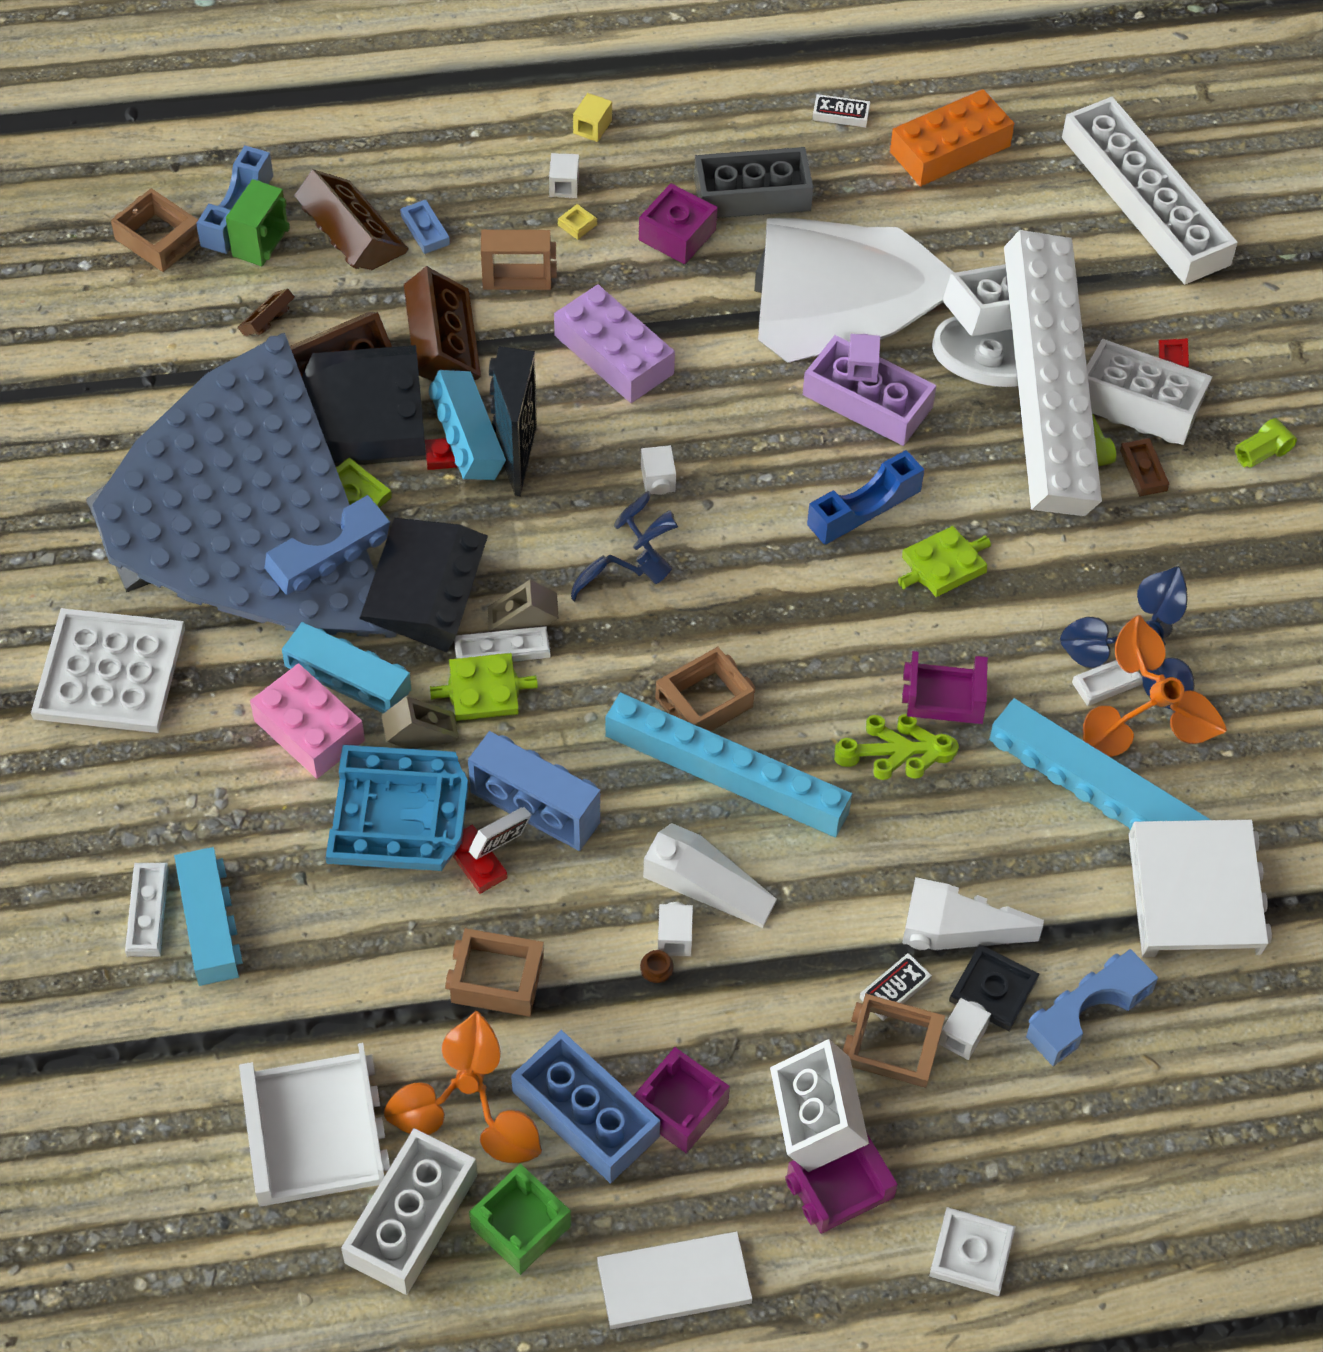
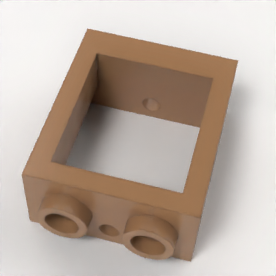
[111,188,200,272]
[481,230,557,290]
[655,646,755,732]
[445,928,544,1017]
[843,993,945,1088]

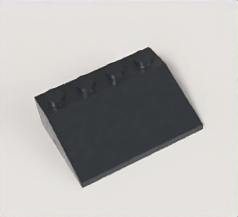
[489,346,537,497]
[359,517,488,652]

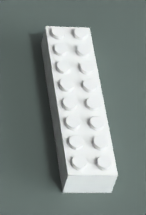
[1062,97,1238,285]

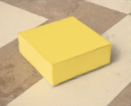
[558,204,597,240]

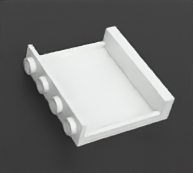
[1129,820,1272,957]
[239,1043,390,1207]

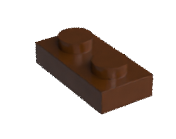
[237,288,295,336]
[1120,438,1170,497]

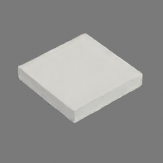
[929,1207,1016,1296]

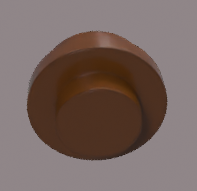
[640,950,674,983]

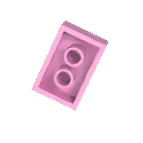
[250,663,365,779]

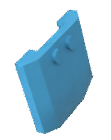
[326,745,469,871]

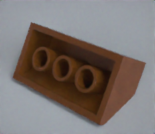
[294,169,409,270]
[404,266,481,382]
[290,312,392,377]

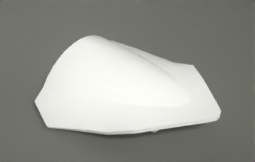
[758,218,954,363]

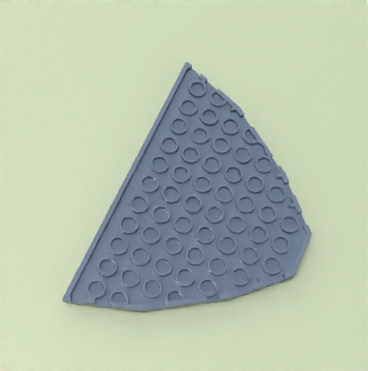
[92,333,397,638]

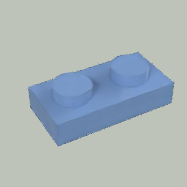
[400,200,450,254]

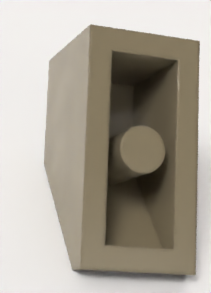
[488,579,559,632]
[381,696,459,749]

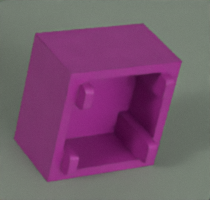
[638,183,718,264]
[633,1047,730,1154]

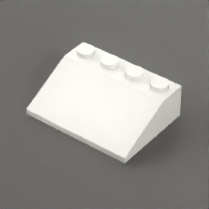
[1087,339,1213,445]

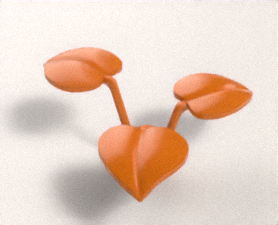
[1083,615,1227,757]
[384,1011,542,1163]

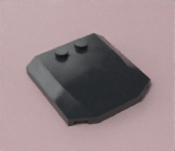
[302,345,426,467]

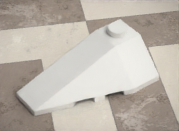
[643,823,777,928]
[902,877,1044,950]

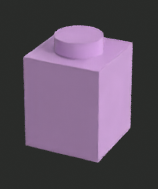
[847,334,880,382]

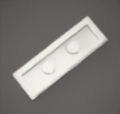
[454,626,550,662]
[125,863,169,957]

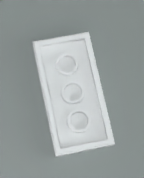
[597,1232,752,1330]

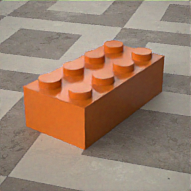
[890,89,1015,187]

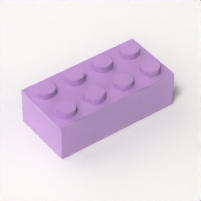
[554,284,675,403]
[803,335,936,446]

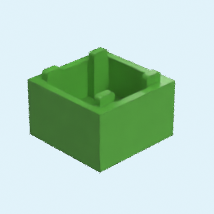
[226,179,290,266]
[469,1163,571,1275]

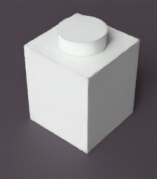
[549,153,579,198]
[641,445,676,495]
[658,902,693,956]
[939,998,991,1060]

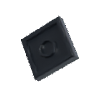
[949,944,1040,1032]

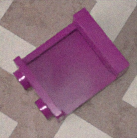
[902,651,988,724]
[785,1132,898,1234]

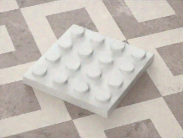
[31,608,185,733]

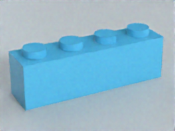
[429,370,506,480]
[282,622,411,713]
[174,847,243,986]

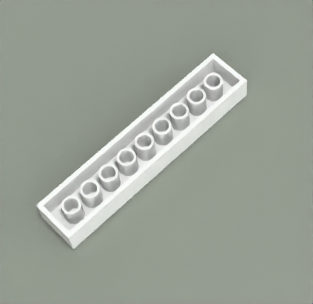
[1004,230,1102,516]

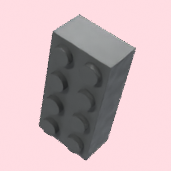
[694,147,813,218]

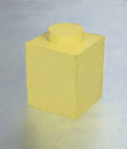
[573,93,612,142]

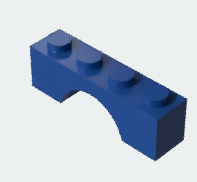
[807,450,925,545]

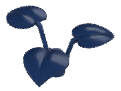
[571,491,678,602]
[1060,566,1195,710]

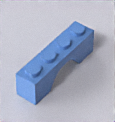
[196,145,273,254]
[264,495,390,595]
[1026,949,1158,1066]

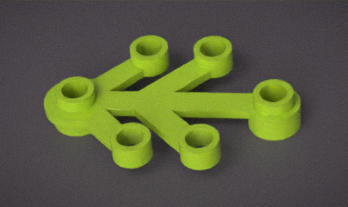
[834,714,959,780]

